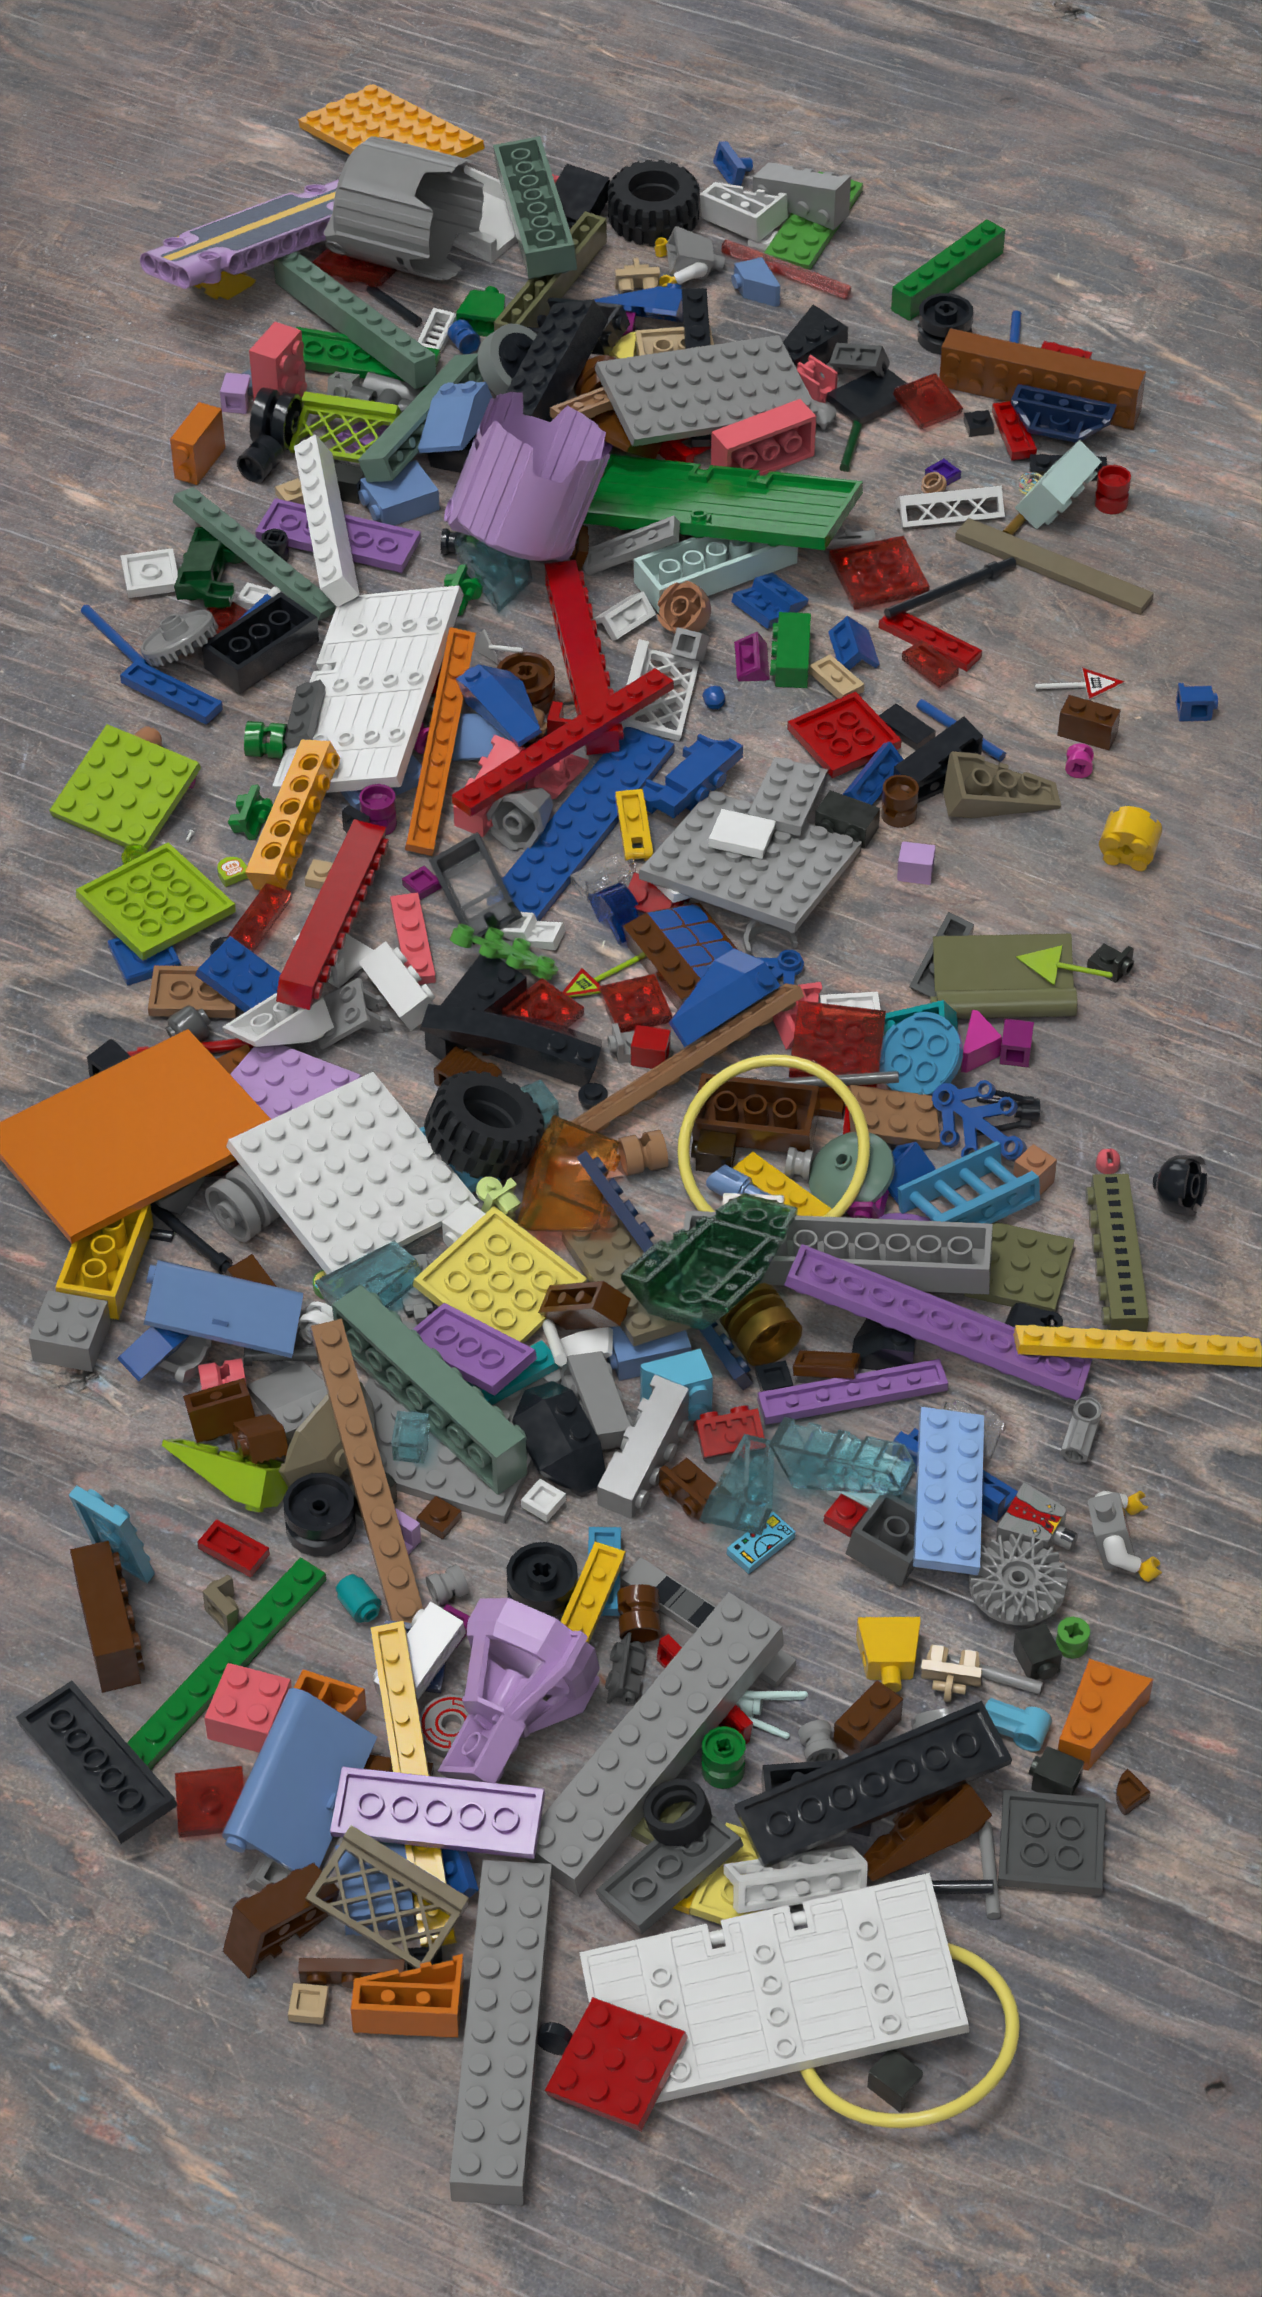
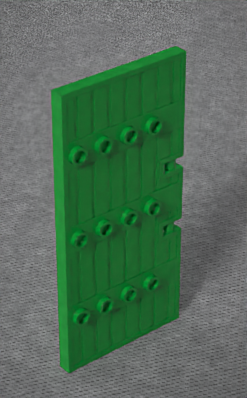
[583,455,863,550]

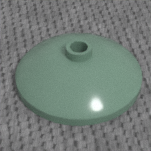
[808,1132,895,1214]

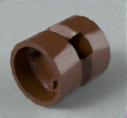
[881,775,919,828]
[617,1584,662,1643]

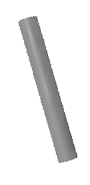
[947,1654,1043,1695]
[978,1822,1001,1919]

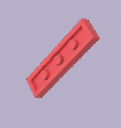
[390,893,436,985]

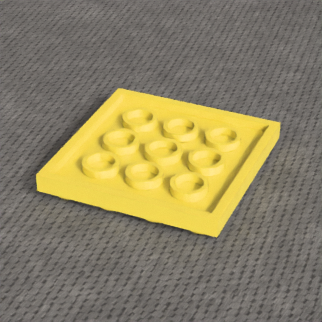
[413,1206,587,1344]

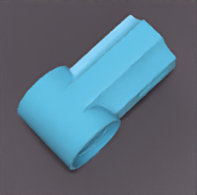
[985,1698,1052,1752]

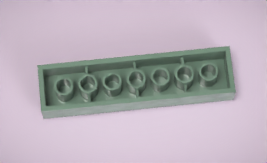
[493,136,577,278]
[332,1285,527,1495]

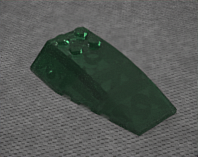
[621,1193,798,1330]

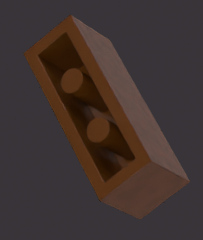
[538,1281,631,1330]

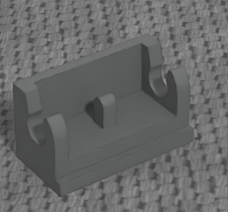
[829,343,890,377]

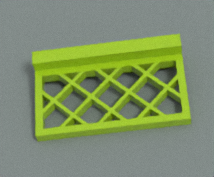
[289,391,402,463]

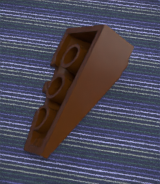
[863,1783,992,1881]

